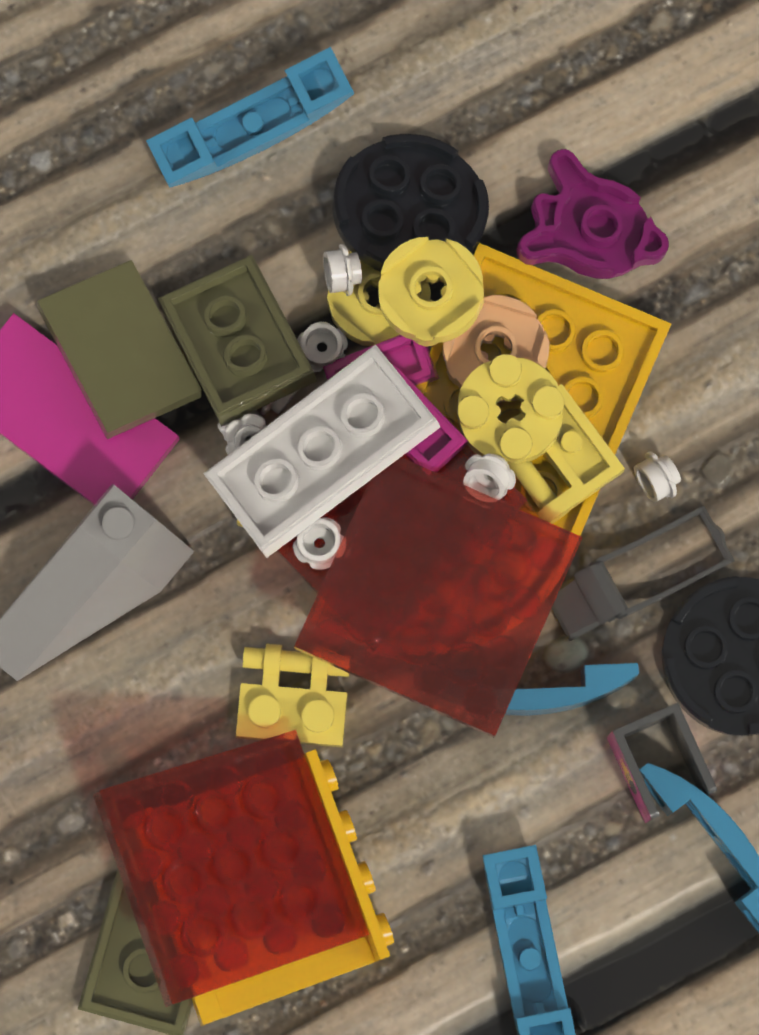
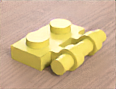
[236,643,351,748]

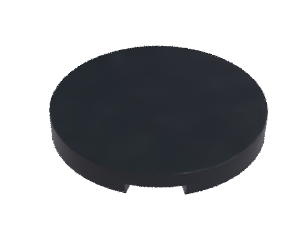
[332,134,489,272]
[662,576,759,736]

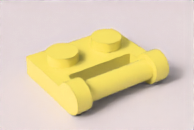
[506,384,625,527]

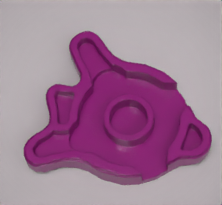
[516,149,669,279]

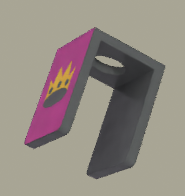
[607,703,717,823]

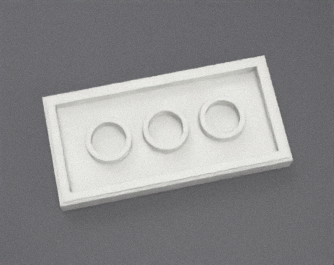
[203,344,440,558]

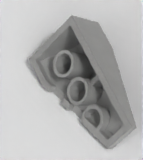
[0,483,194,681]

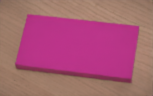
[0,313,180,505]

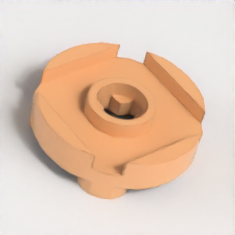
[443,295,550,403]

